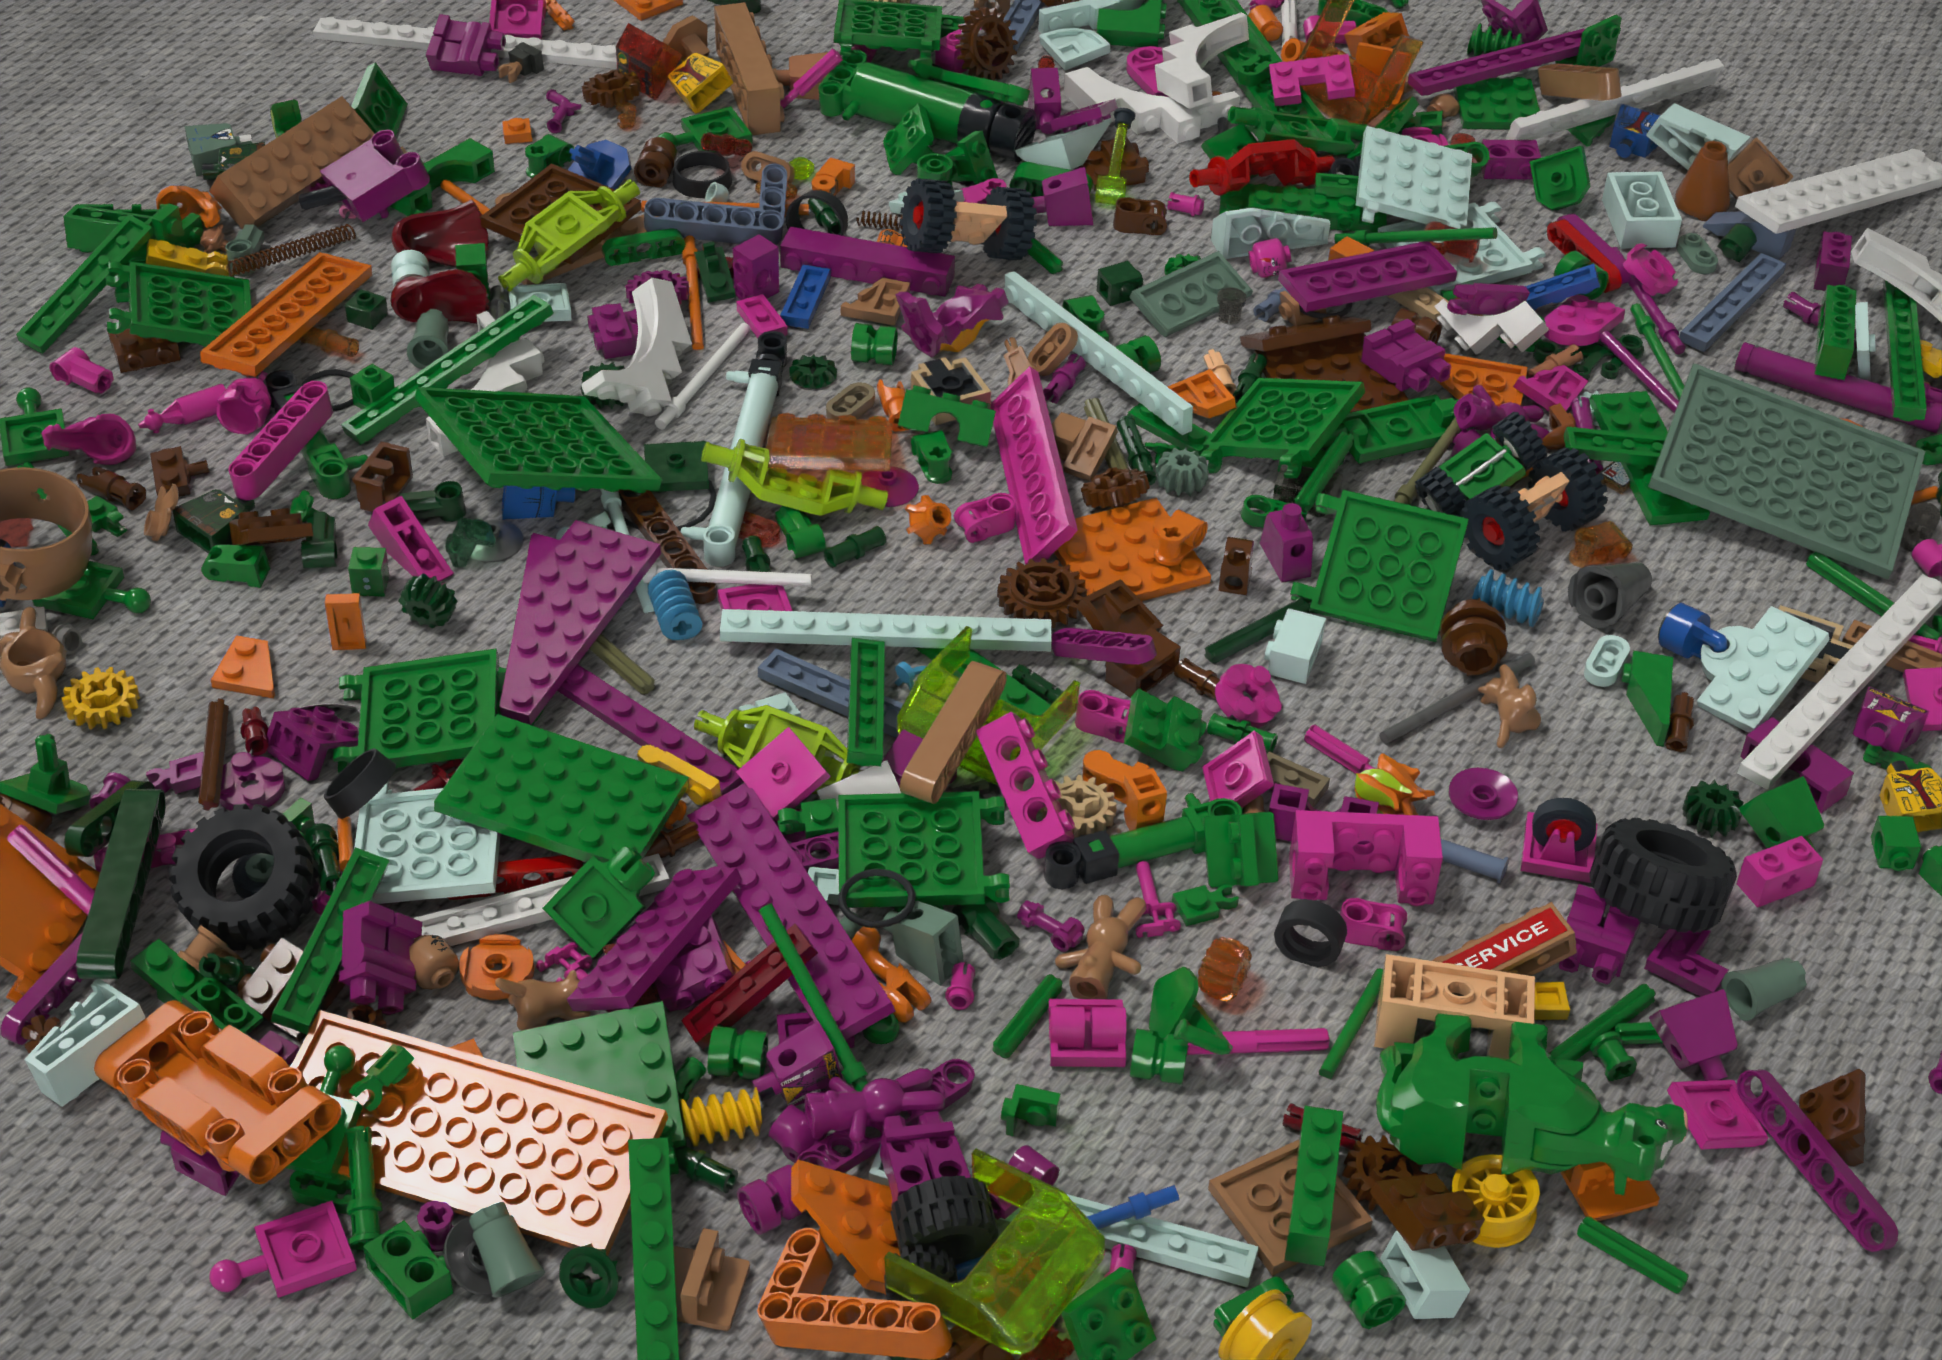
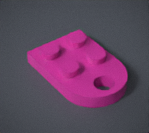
[1126,46,1169,97]
[1544,295,1625,346]

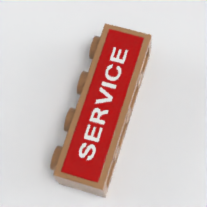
[1432,902,1577,996]

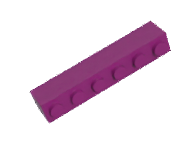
[780,227,955,297]

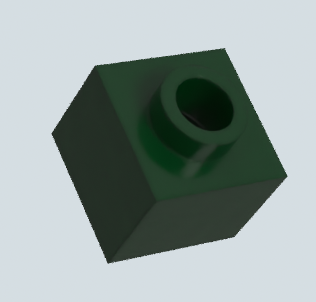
[345,289,388,330]

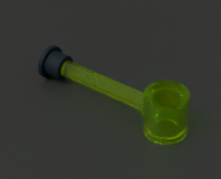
[1095,108,1136,205]

